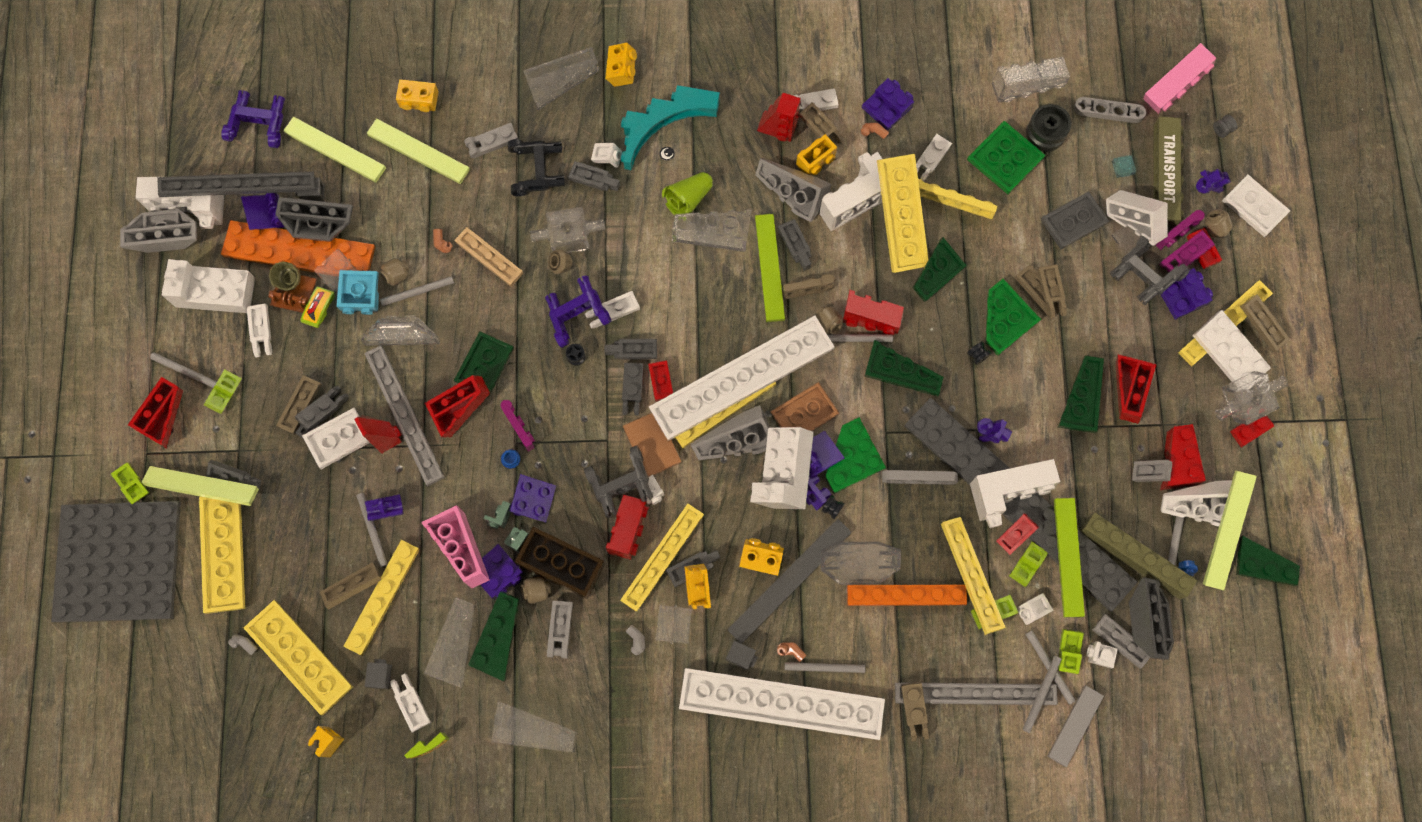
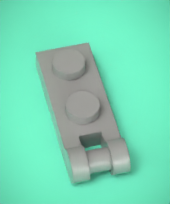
[464,123,518,158]
[547,601,573,659]

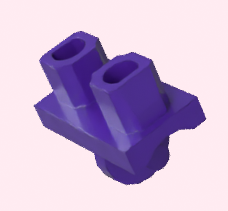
[1196,169,1231,194]
[977,418,1012,444]
[806,475,831,510]
[365,494,404,521]

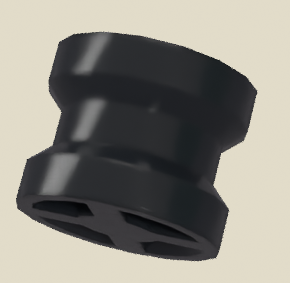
[967,342,992,365]
[566,343,586,366]
[821,495,845,520]

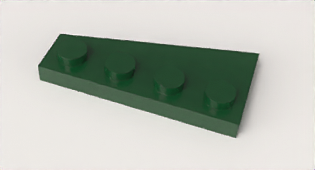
[864,340,944,397]
[1057,356,1104,433]
[468,591,520,682]

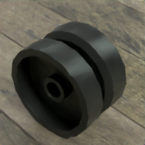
[1026,104,1072,152]

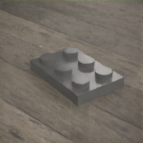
[1041,192,1109,249]

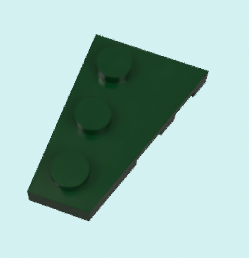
[912,237,967,302]
[1236,536,1300,586]

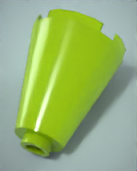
[662,172,713,219]

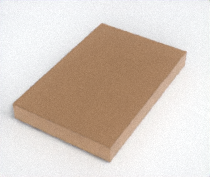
[770,382,839,431]
[623,413,681,477]

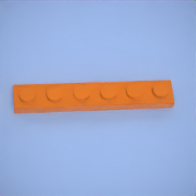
[847,585,967,606]

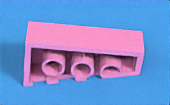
[1143,43,1216,114]
[421,505,490,588]

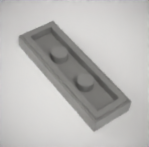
[1092,614,1150,669]

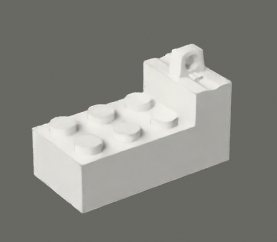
[819,152,882,231]
[136,177,225,229]
[162,259,256,313]
[750,427,813,509]
[970,459,1060,528]

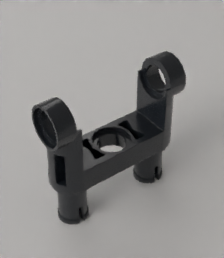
[508,139,565,197]

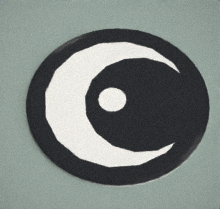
[660,147,674,161]

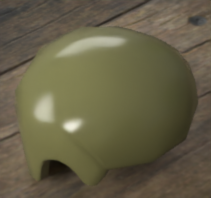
[269,261,301,291]

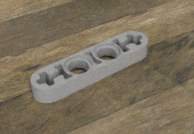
[1073,97,1146,123]
[882,470,958,485]

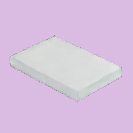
[1222,175,1290,237]
[302,408,370,469]

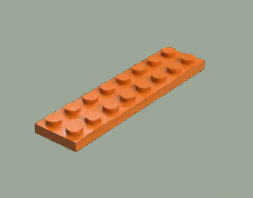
[221,220,376,277]

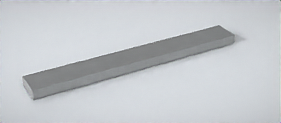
[364,345,445,487]
[895,683,1058,705]

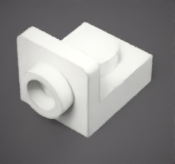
[591,143,622,167]
[645,475,664,505]
[1017,593,1054,625]
[1087,641,1117,669]

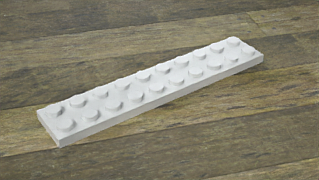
[649,316,835,441]
[679,668,885,740]

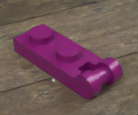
[1156,210,1205,250]
[1159,230,1215,273]
[500,400,535,452]

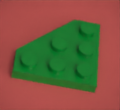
[985,278,1041,356]
[825,417,886,494]

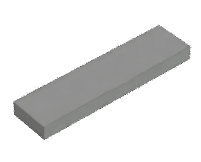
[1047,686,1104,767]

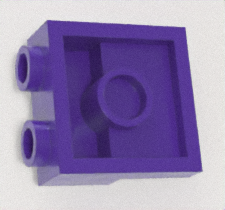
[862,78,914,131]
[1160,268,1213,320]
[481,544,524,600]

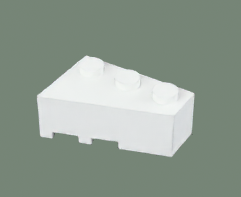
[1106,190,1168,246]

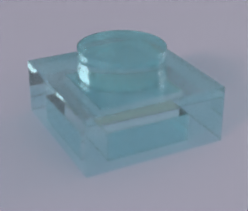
[1112,155,1136,178]

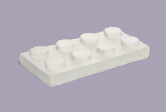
[1192,310,1271,393]

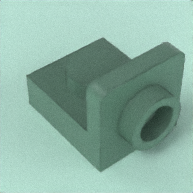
[483,501,511,529]
[504,527,529,553]

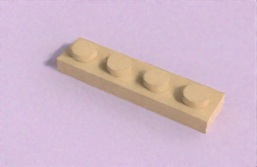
[455,227,524,287]

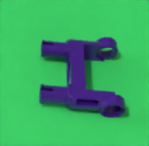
[221,90,285,148]
[545,276,612,348]

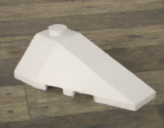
[1161,480,1232,526]

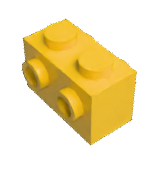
[605,43,637,87]
[396,79,439,112]
[796,134,837,175]
[739,538,784,576]

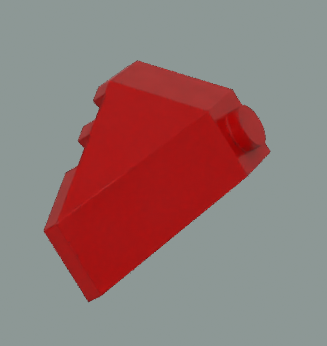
[354,415,402,454]

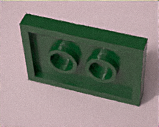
[453,331,514,398]

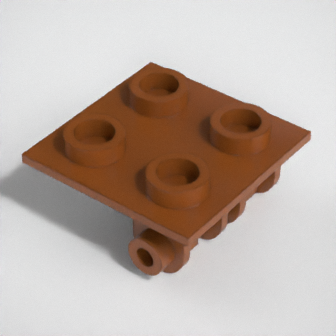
[269,275,317,313]

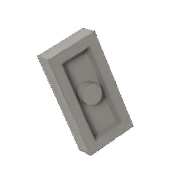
[1132,460,1172,482]

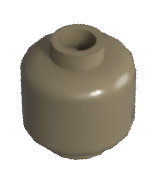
[1204,209,1233,238]
[379,258,409,286]
[816,306,843,334]
[521,576,551,604]

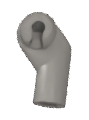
[626,625,645,655]
[228,634,258,655]

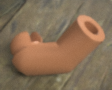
[861,122,889,139]
[433,229,452,253]
[777,642,807,662]

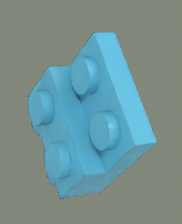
[337,270,379,315]

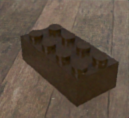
[515,527,605,599]

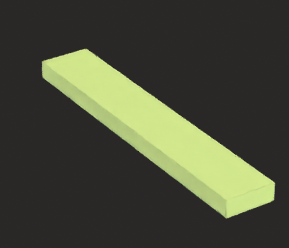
[284,117,386,183]
[367,118,470,185]
[142,466,259,506]
[1203,470,1257,590]

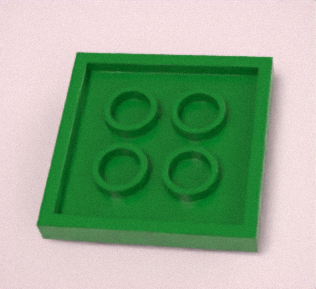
[967,121,1046,195]

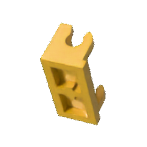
[684,564,711,609]
[308,726,344,758]

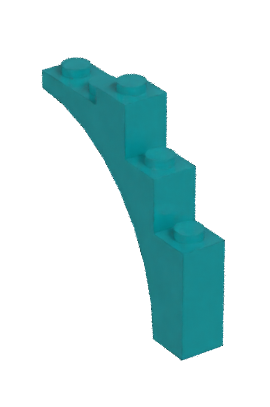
[621,85,720,170]

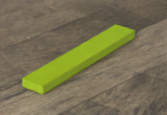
[755,214,785,322]
[1054,498,1085,618]

